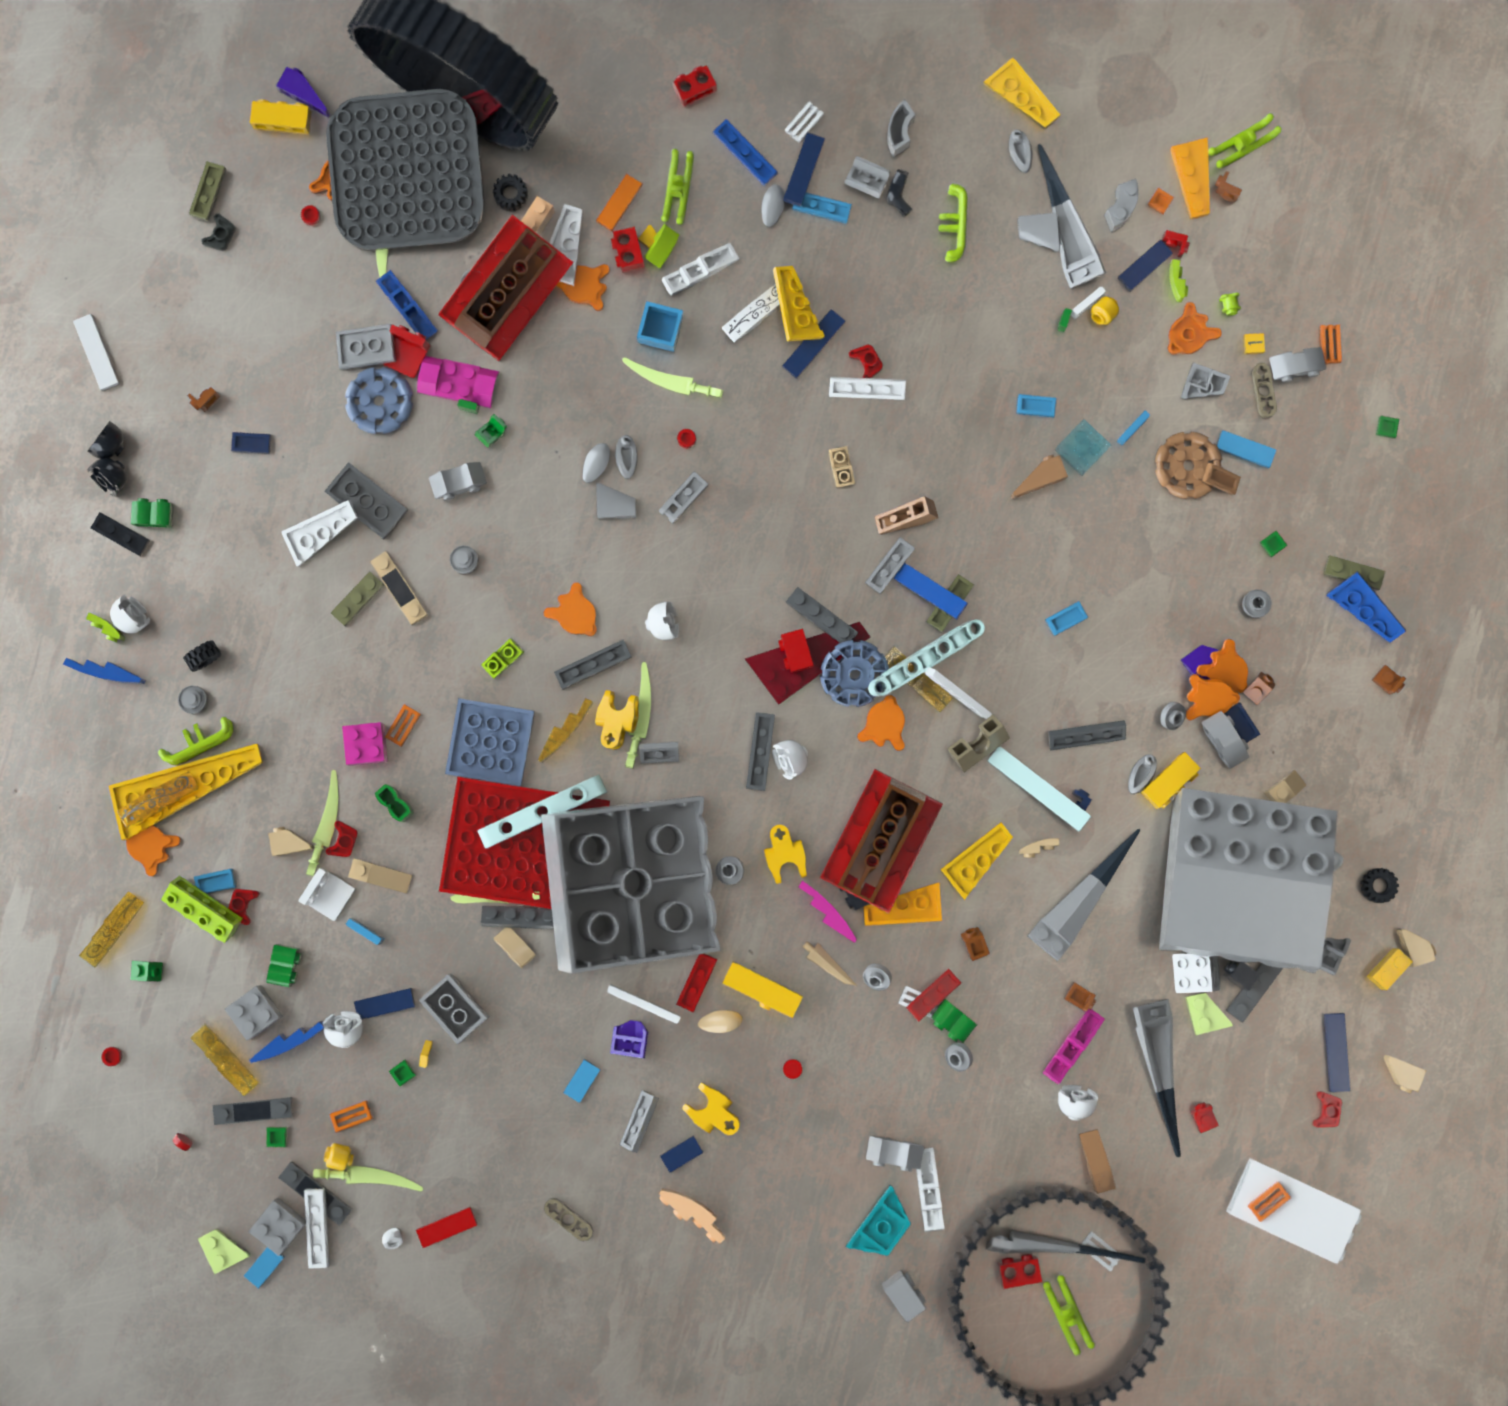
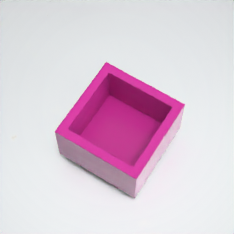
[342,722,388,766]

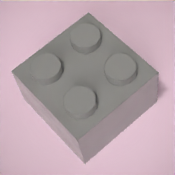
[225,985,283,1041]
[249,1198,306,1256]
[882,1270,926,1322]

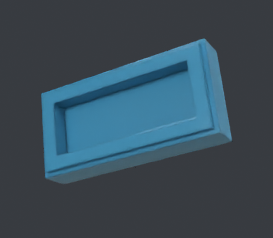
[1016,394,1056,418]
[1117,410,1150,445]
[1045,601,1088,636]
[194,869,237,894]
[346,918,385,945]
[563,1059,601,1103]
[244,1247,285,1289]

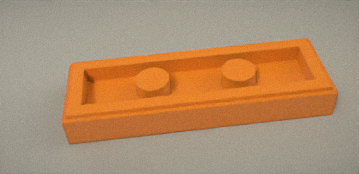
[596,174,643,231]

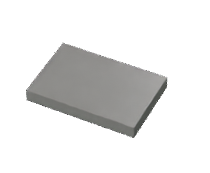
[336,324,396,370]

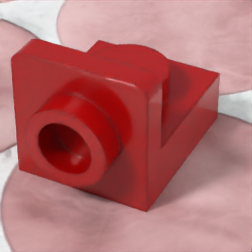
[1162,230,1190,258]
[1191,1102,1219,1133]

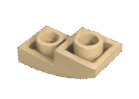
[828,446,855,487]
[1019,838,1059,858]
[494,927,536,969]

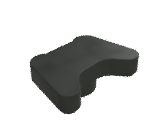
[201,213,236,251]

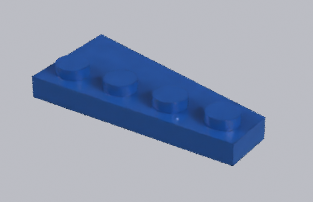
[1326,571,1406,643]

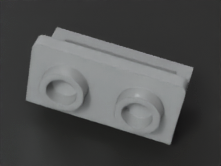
[845,156,890,198]

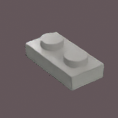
[640,742,679,764]

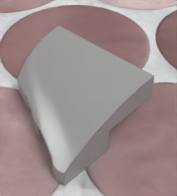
[1017,212,1059,252]
[1181,363,1231,399]
[596,483,636,519]
[1320,938,1351,975]

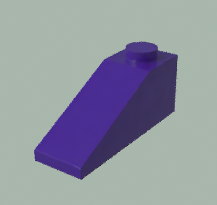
[276,67,330,118]

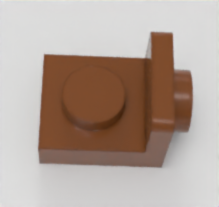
[187,387,220,412]
[1372,665,1406,695]
[961,927,990,961]

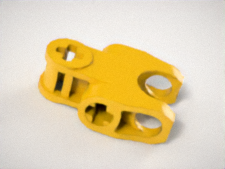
[595,690,639,750]
[764,825,807,884]
[682,1082,740,1135]

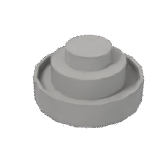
[450,545,478,574]
[1242,589,1272,618]
[178,685,208,714]
[1161,702,1186,730]
[716,857,745,885]
[863,964,892,991]
[945,1042,973,1072]

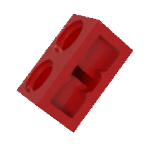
[673,65,717,107]
[610,226,644,273]
[998,1254,1042,1289]

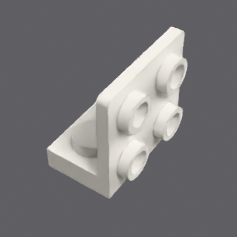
[298,868,355,921]
[1173,953,1221,993]

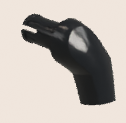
[887,169,913,217]

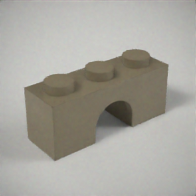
[947,715,1010,772]

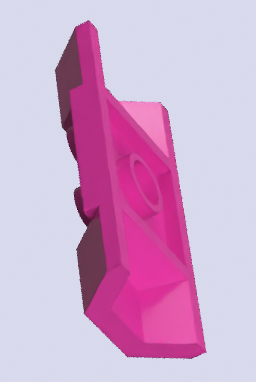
[417,356,499,408]

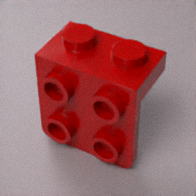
[383,324,431,378]

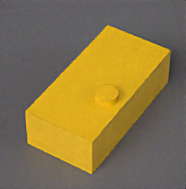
[722,961,803,1018]

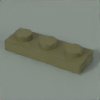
[189,161,226,221]
[1323,555,1385,590]
[331,571,384,627]
[926,574,974,632]

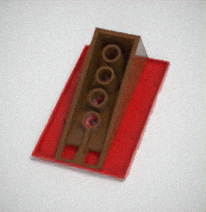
[438,214,573,362]
[820,769,943,913]

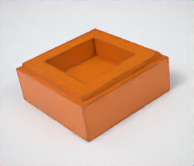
[1148,188,1174,214]

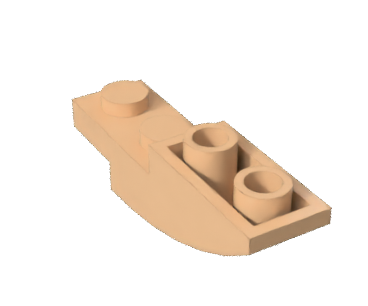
[659,1188,725,1244]

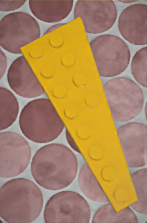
[108,744,263,841]

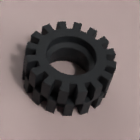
[493,174,528,211]
[183,640,222,672]
[1361,868,1399,903]

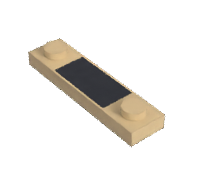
[370,551,428,625]

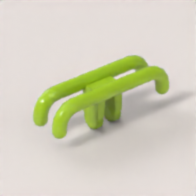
[1208,113,1282,169]
[661,149,694,225]
[938,184,968,262]
[158,717,234,765]
[1043,1275,1095,1356]

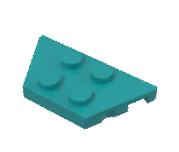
[845,1185,911,1256]

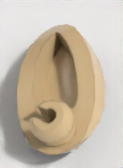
[698,1010,742,1033]

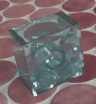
[1055,419,1111,476]

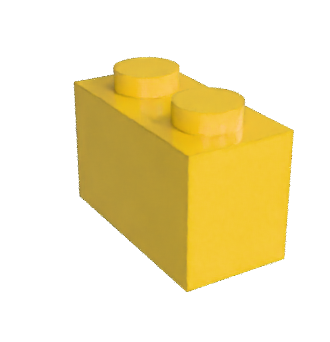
[1367,948,1413,990]

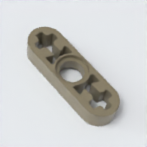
[1252,363,1277,418]
[544,1198,593,1241]

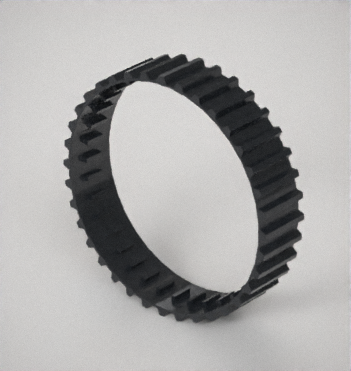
[347,0,559,151]
[947,1185,1171,1406]

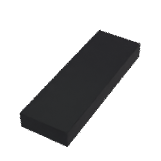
[90,512,150,557]

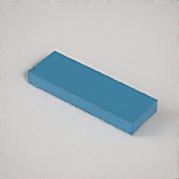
[792,192,852,224]
[1217,430,1276,468]

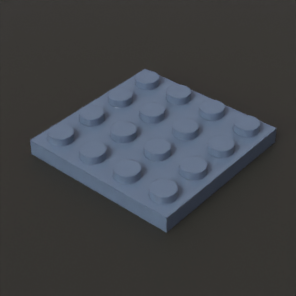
[445,698,535,787]

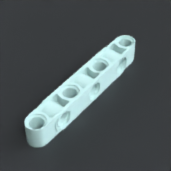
[868,619,985,696]
[478,775,607,849]

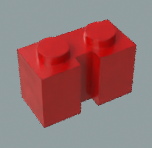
[778,628,813,673]

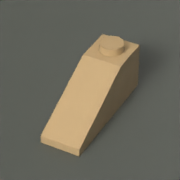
[348,858,413,894]

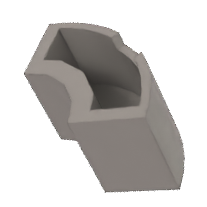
[887,100,915,158]
[1104,179,1139,232]
[1269,347,1326,382]
[429,462,487,501]
[1201,711,1249,769]
[866,1136,924,1172]

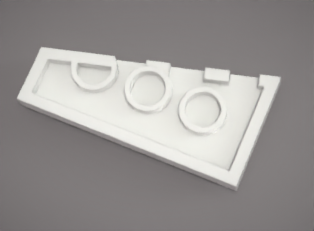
[549,204,583,286]
[281,500,358,567]

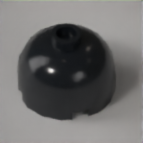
[87,421,124,459]
[87,458,127,496]

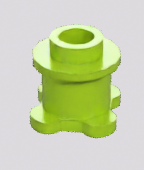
[1219,292,1241,316]

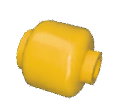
[1091,296,1119,325]
[323,1143,354,1171]

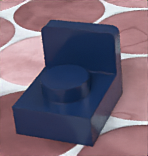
[1072,789,1092,811]

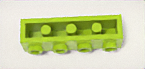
[161,875,243,943]

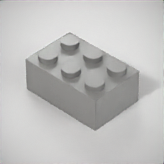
[419,974,489,1044]

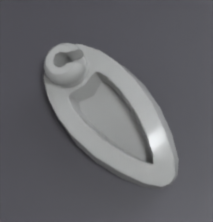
[1009,129,1032,173]
[761,185,785,227]
[615,435,638,479]
[583,443,610,483]
[1128,755,1157,794]

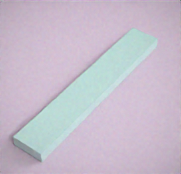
[987,746,1091,832]

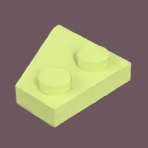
[1185,992,1233,1035]
[198,1229,250,1274]

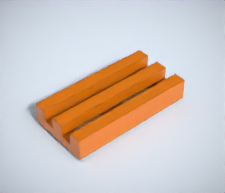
[1320,324,1342,364]
[385,704,421,747]
[329,1100,373,1132]
[1247,1181,1291,1222]

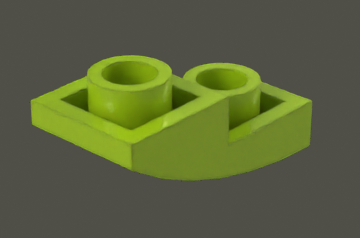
[644,223,680,268]
[1169,259,1188,303]
[86,612,125,643]
[481,638,524,679]

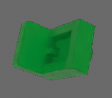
[475,414,507,448]
[130,961,163,981]

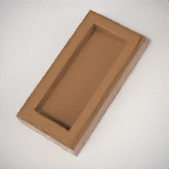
[1202,463,1241,495]

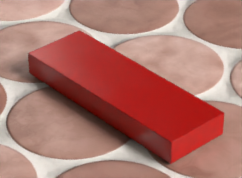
[676,953,718,1013]
[906,969,961,1022]
[416,1206,478,1248]

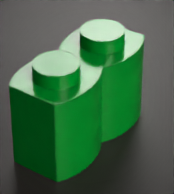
[131,498,173,528]
[375,784,414,822]
[266,944,302,987]
[931,999,977,1043]

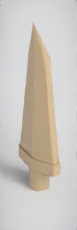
[802,941,857,986]

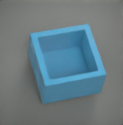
[637,301,684,352]

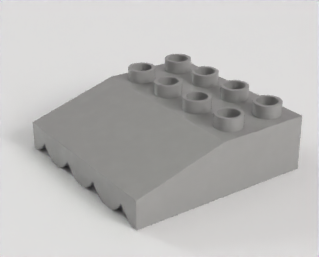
[1159,788,1337,973]
[541,796,720,973]

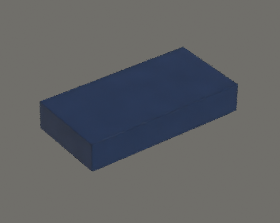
[231,432,272,454]
[1224,702,1261,743]
[660,1135,703,1173]

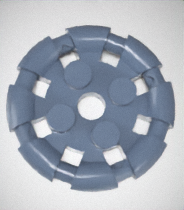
[345,367,413,434]
[820,640,889,707]

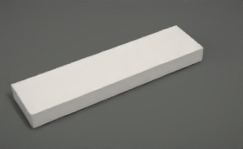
[73,314,120,391]
[829,377,906,400]
[925,668,992,719]
[607,985,681,1024]
[304,1189,329,1268]

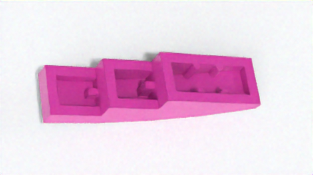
[798,881,857,943]
[1042,1009,1105,1084]

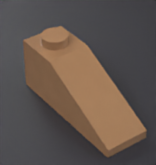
[1011,455,1068,499]
[874,496,938,535]
[1079,1129,1116,1194]

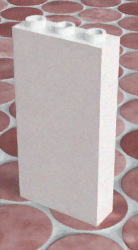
[1226,1158,1361,1264]

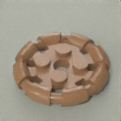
[1154,431,1223,499]

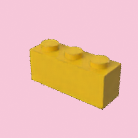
[250,99,312,134]
[1141,752,1201,809]

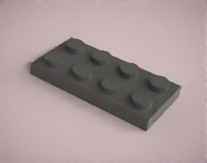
[324,462,408,539]

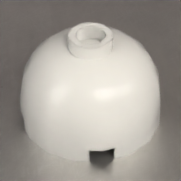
[110,595,150,634]
[645,601,679,640]
[772,740,808,780]
[323,1011,363,1048]
[1058,1085,1098,1121]

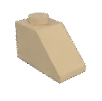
[1264,770,1306,803]
[268,827,314,856]
[1396,929,1436,967]
[1384,1055,1427,1094]

